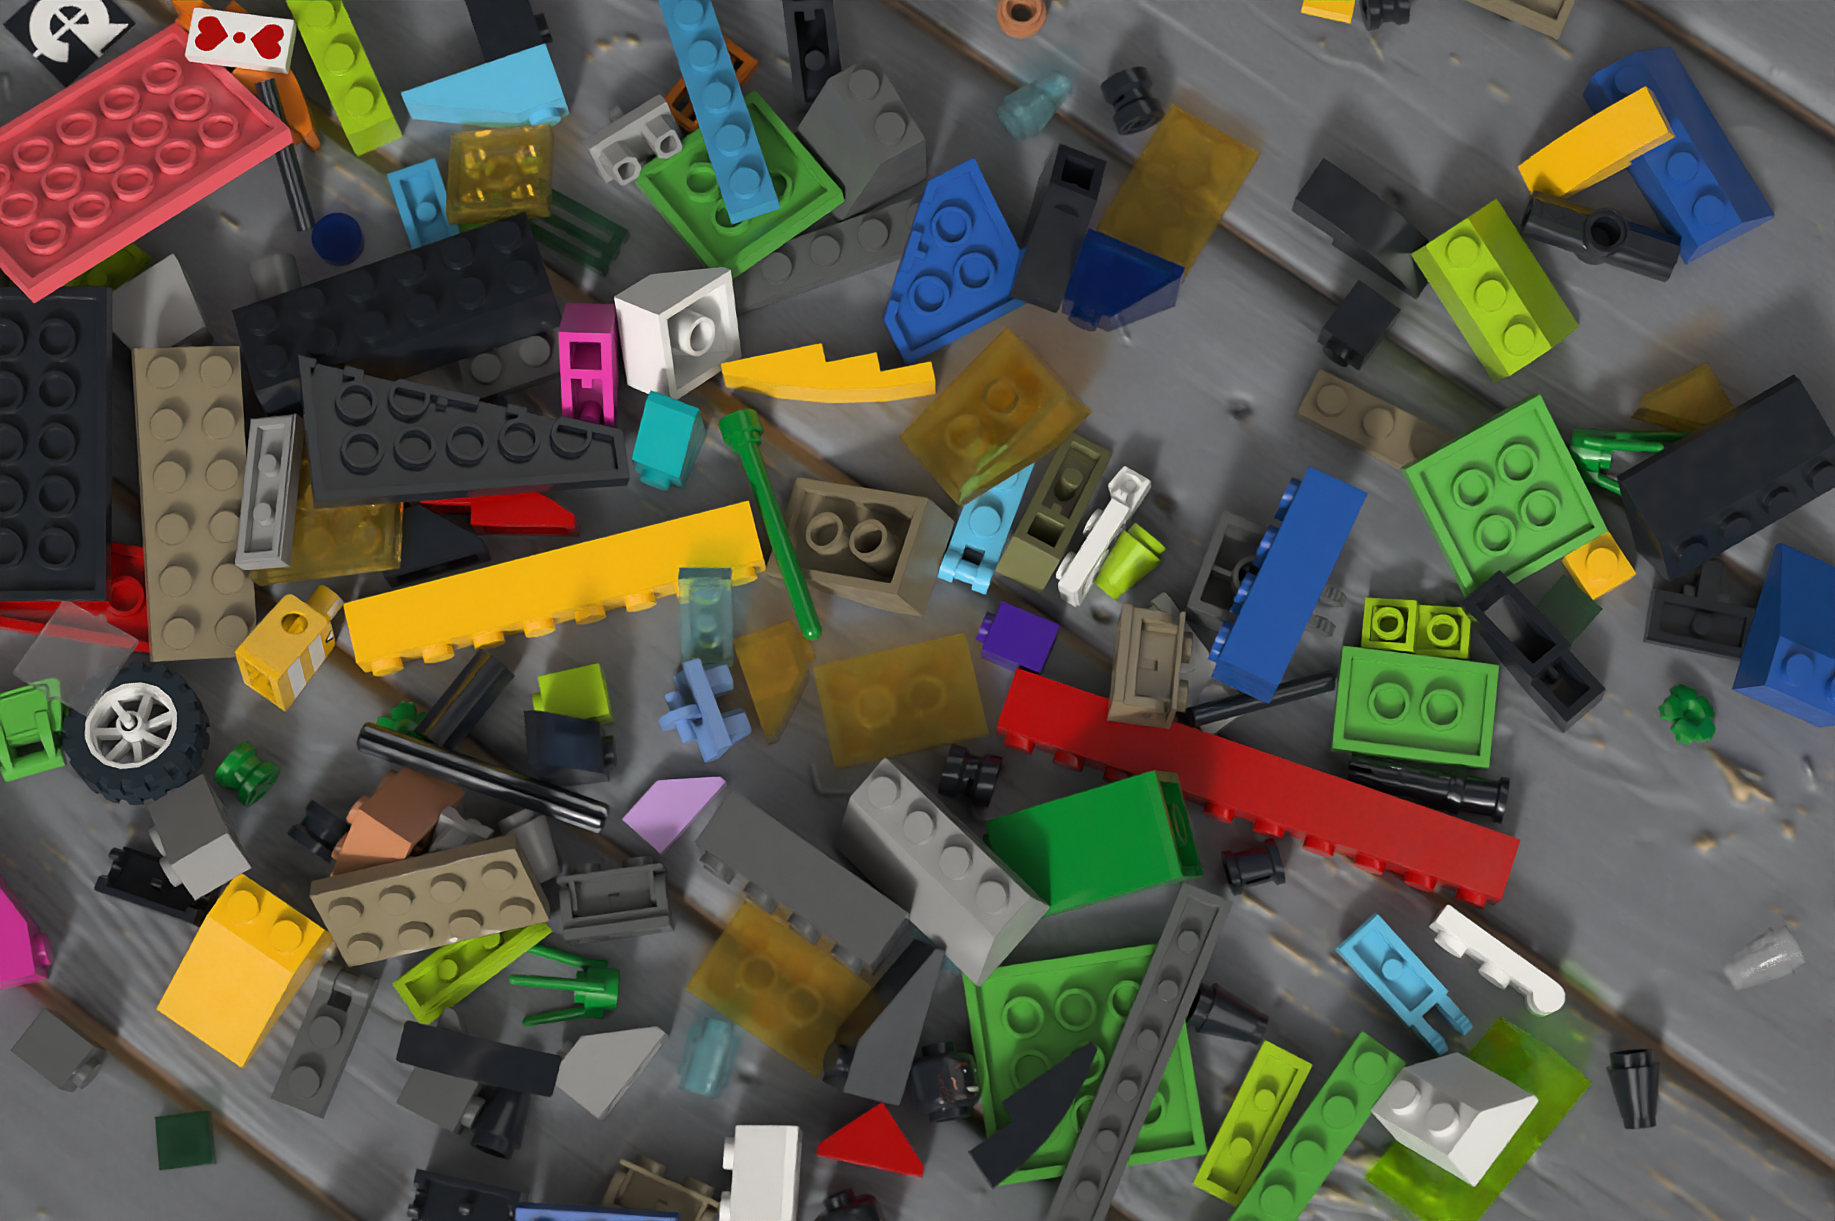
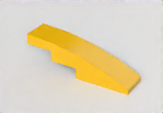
[721,343,936,403]

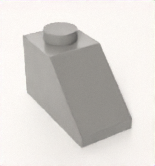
[555,1026,669,1121]

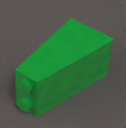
[983,770,1204,919]

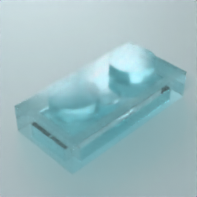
[678,568,735,667]

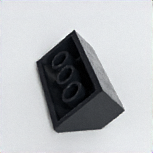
[1616,374,1835,582]

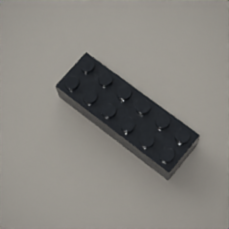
[232,212,562,417]

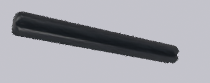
[356,722,610,833]

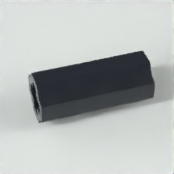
[414,648,515,751]

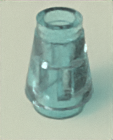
[998,70,1073,140]

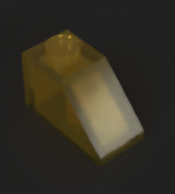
[732,619,816,746]

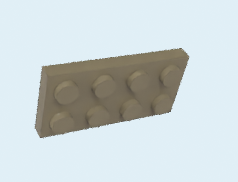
[310,833,550,967]

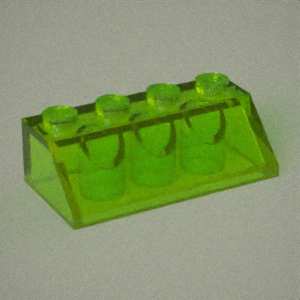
[1363,1016,1593,1221]

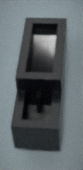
[1292,158,1430,300]
[1460,570,1606,733]
[968,1042,1097,1190]

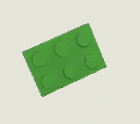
[1330,646,1499,771]

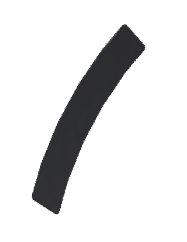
[396,1020,561,1097]

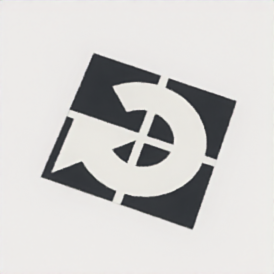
[3,0,136,88]

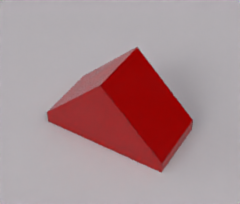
[816,1102,924,1179]

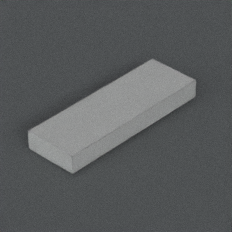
[235,414,304,570]

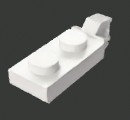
[1056,466,1151,607]

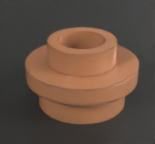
[996,0,1046,39]

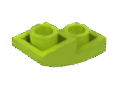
[1361,597,1473,661]

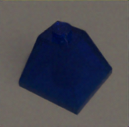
[1061,228,1185,332]

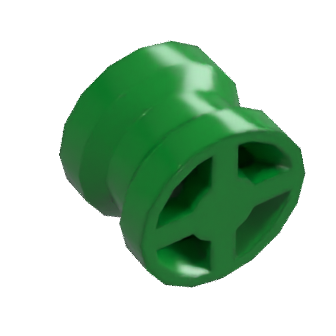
[214,741,281,808]

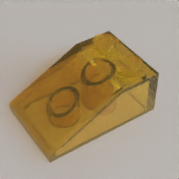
[899,327,1092,507]

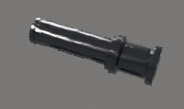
[1347,754,1510,824]

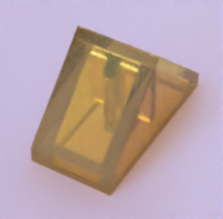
[1631,362,1734,432]

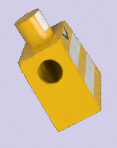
[235,584,344,712]

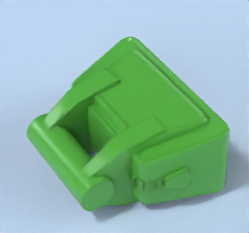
[0,678,70,782]

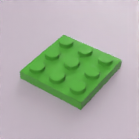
[634,90,845,280]
[1400,393,1608,598]

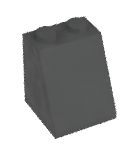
[794,54,927,223]

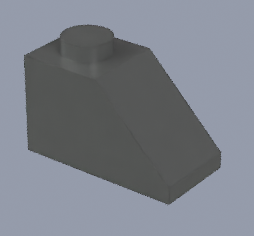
[396,1007,486,1135]

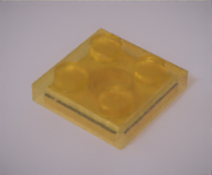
[445,124,554,225]

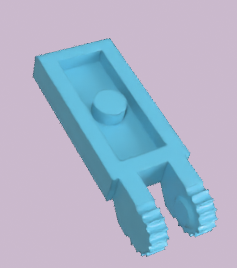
[1335,912,1473,1057]

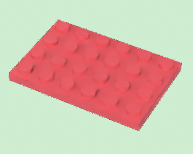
[0,22,293,303]

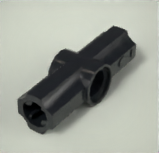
[1520,191,1681,282]

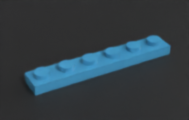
[658,0,781,224]

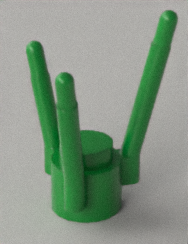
[1569,427,1692,495]
[509,943,620,1027]

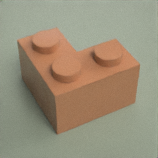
[330,767,465,877]

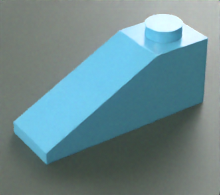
[401,43,570,131]

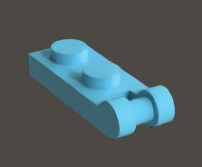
[937,444,1035,595]

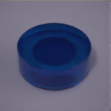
[311,213,365,266]

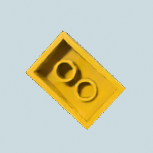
[156,873,333,1068]

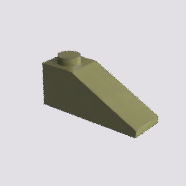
[995,429,1113,594]

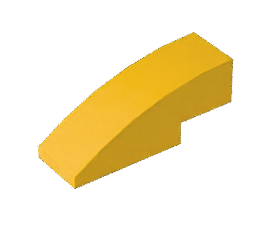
[1518,86,1676,200]

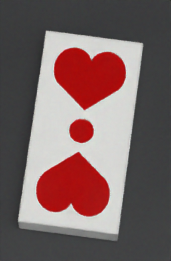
[185,7,297,74]

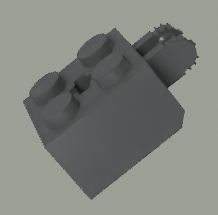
[1185,510,1347,638]

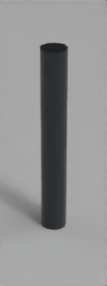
[255,78,317,232]
[1186,670,1335,728]

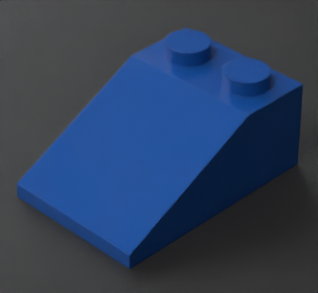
[1732,543,1835,727]

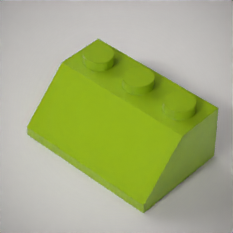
[1411,198,1579,382]

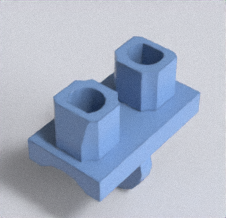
[658,658,752,763]

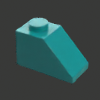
[631,390,707,491]

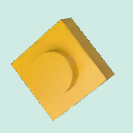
[1561,531,1636,604]

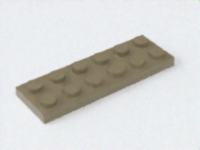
[132,346,256,662]

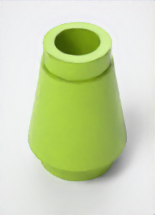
[1092,523,1166,601]

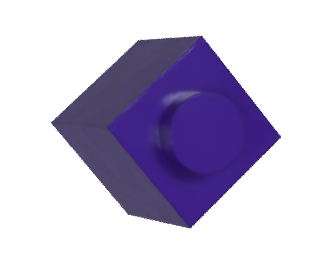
[976,601,1060,676]

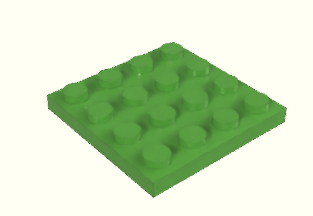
[962,943,1207,1186]

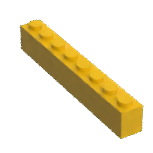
[343,500,766,676]

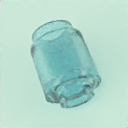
[677,1016,741,1099]

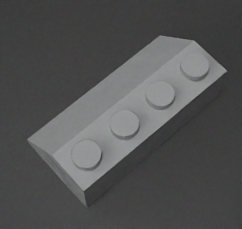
[835,757,1051,987]

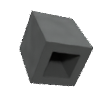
[10,1008,107,1093]

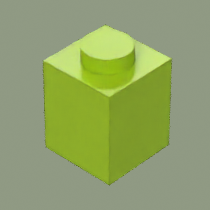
[532,663,615,725]

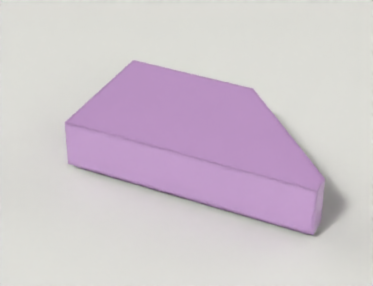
[622,776,727,856]

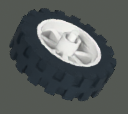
[62,662,210,805]

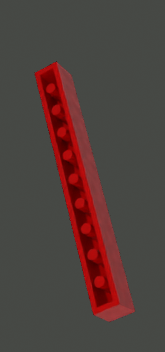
[996,668,1521,910]

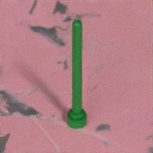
[718,409,822,641]

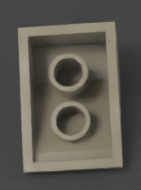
[765,477,955,617]

